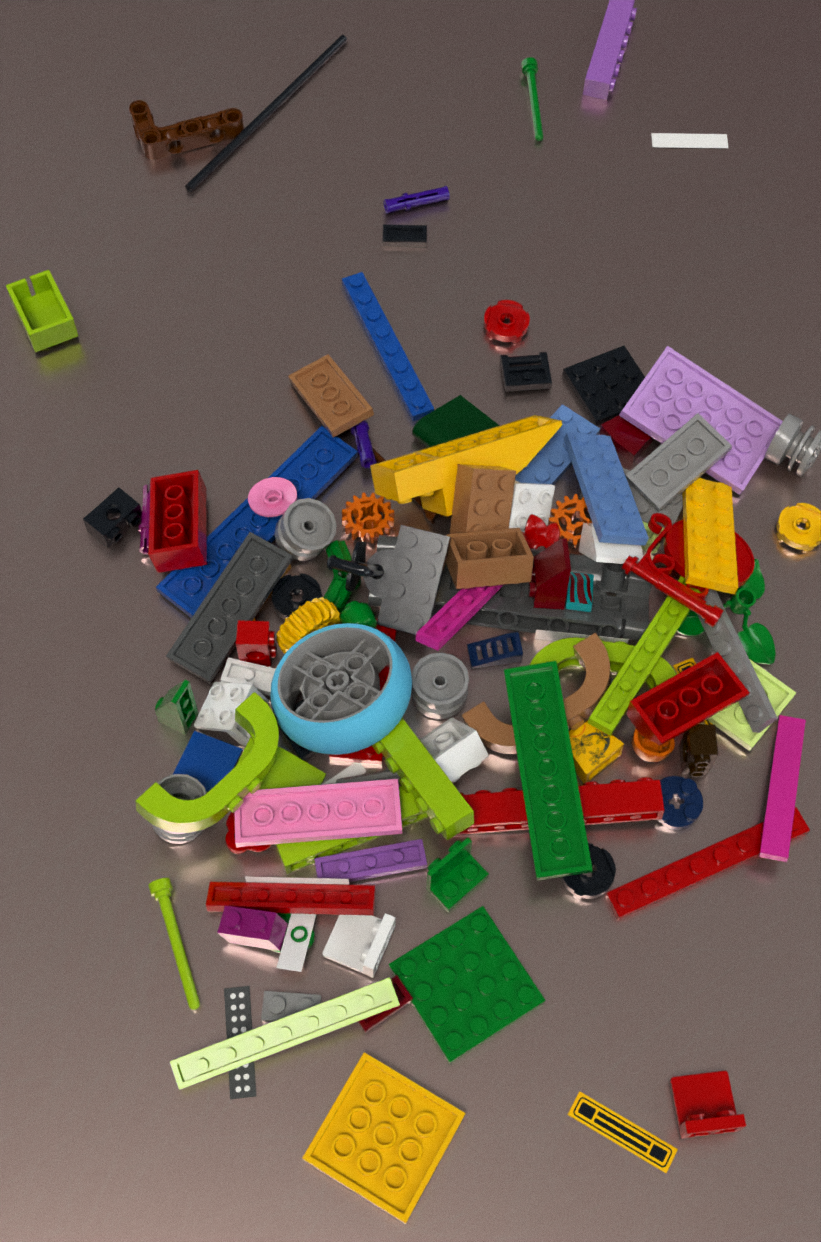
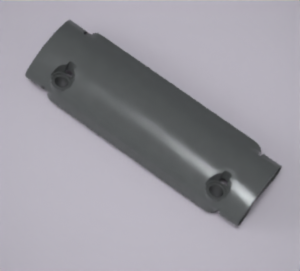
[368,535,652,641]

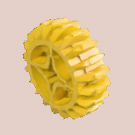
[276,597,340,654]

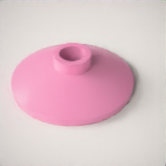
[248,477,297,517]

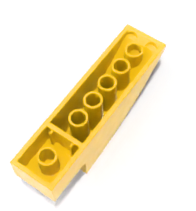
[370,415,562,517]

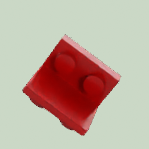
[670,1071,746,1139]

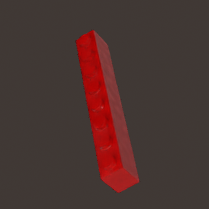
[457,777,664,835]

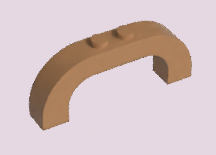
[462,633,611,754]

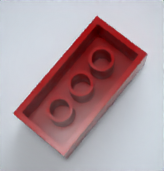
[148,470,207,573]

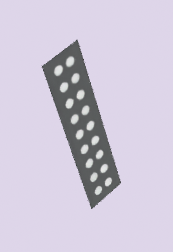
[224,986,256,1099]

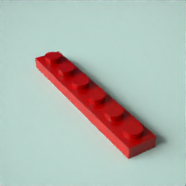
[206,882,376,916]

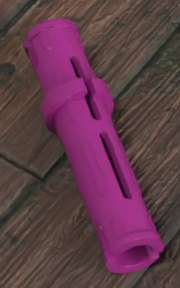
[138,484,150,555]

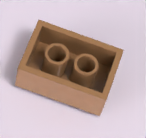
[450,464,516,534]
[446,528,534,589]

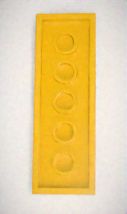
[682,477,738,595]

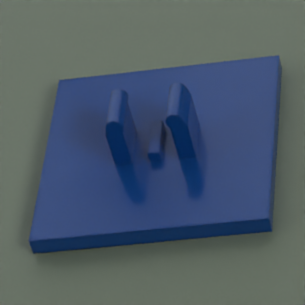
[173,731,243,792]

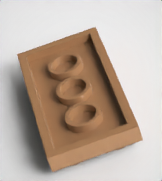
[288,354,374,437]

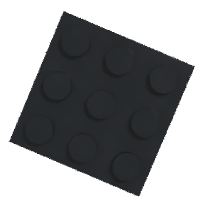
[563,345,645,426]

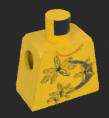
[569,720,624,784]

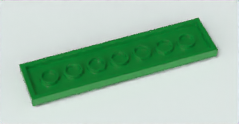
[504,661,593,881]

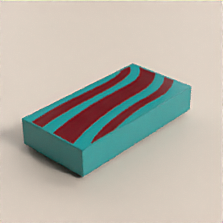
[566,572,594,612]

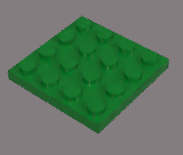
[388,906,546,1064]

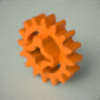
[341,492,394,544]
[549,494,592,548]

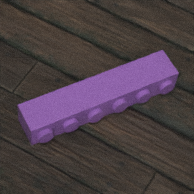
[583,0,637,100]

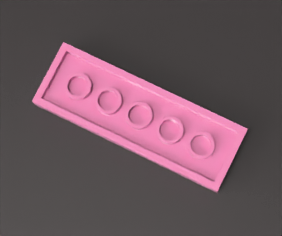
[234,779,402,847]

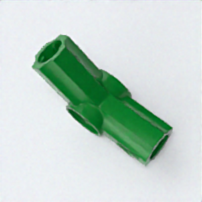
[323,540,361,613]

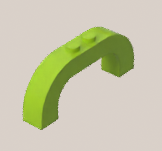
[530,637,677,689]
[135,692,279,833]

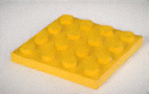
[302,1052,466,1224]

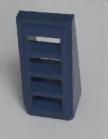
[467,632,523,669]

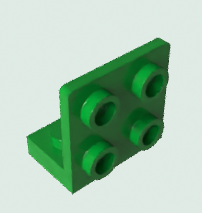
[426,837,489,913]

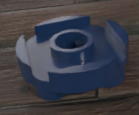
[658,776,703,830]

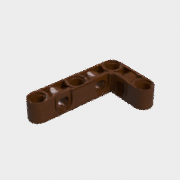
[129,100,244,160]

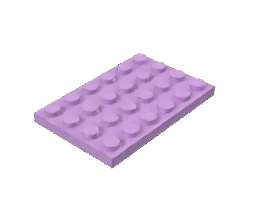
[619,346,783,495]

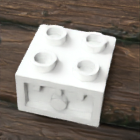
[509,481,555,532]
[194,682,269,746]
[322,913,396,978]

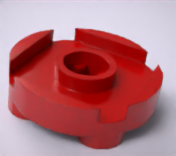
[484,300,530,343]

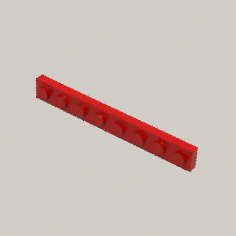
[605,807,810,920]

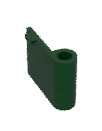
[412,395,500,448]

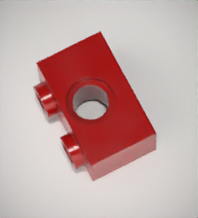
[236,620,277,667]

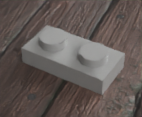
[261,991,322,1023]

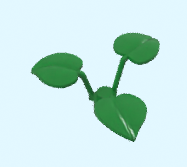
[677,559,776,665]

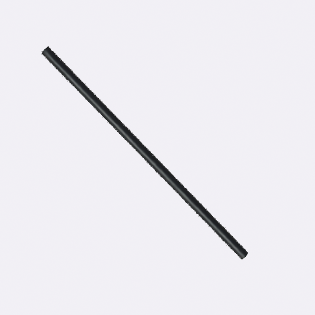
[185,35,347,192]

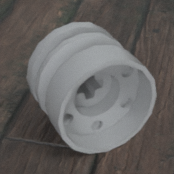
[764,413,821,477]
[152,774,207,844]

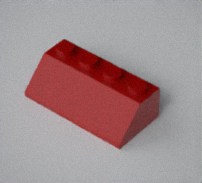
[626,652,750,746]

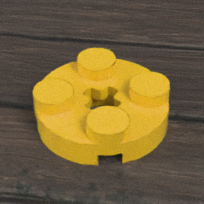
[776,503,821,552]

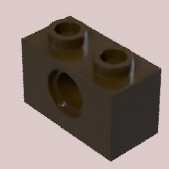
[679,724,718,777]

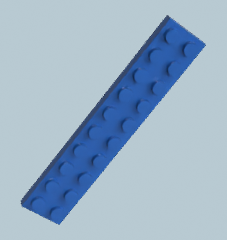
[156,426,358,618]

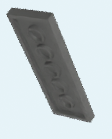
[166,532,293,684]

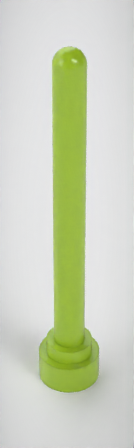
[148,878,200,1010]

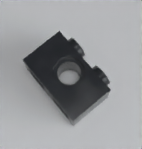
[83,487,142,548]

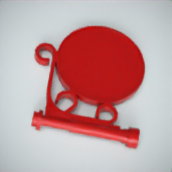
[621,513,755,628]

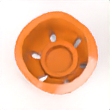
[631,728,675,762]

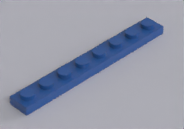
[342,272,434,421]

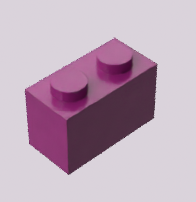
[217,906,287,951]

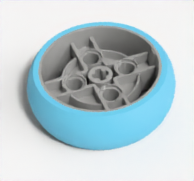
[270,623,412,755]

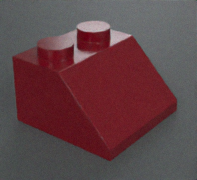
[528,538,571,610]

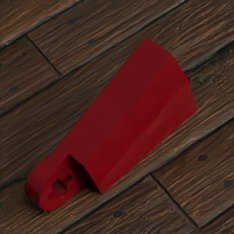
[600,415,654,464]

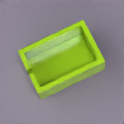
[5,270,78,352]

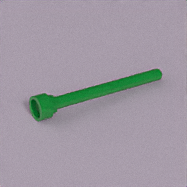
[521,57,543,141]

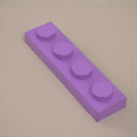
[314,839,427,882]

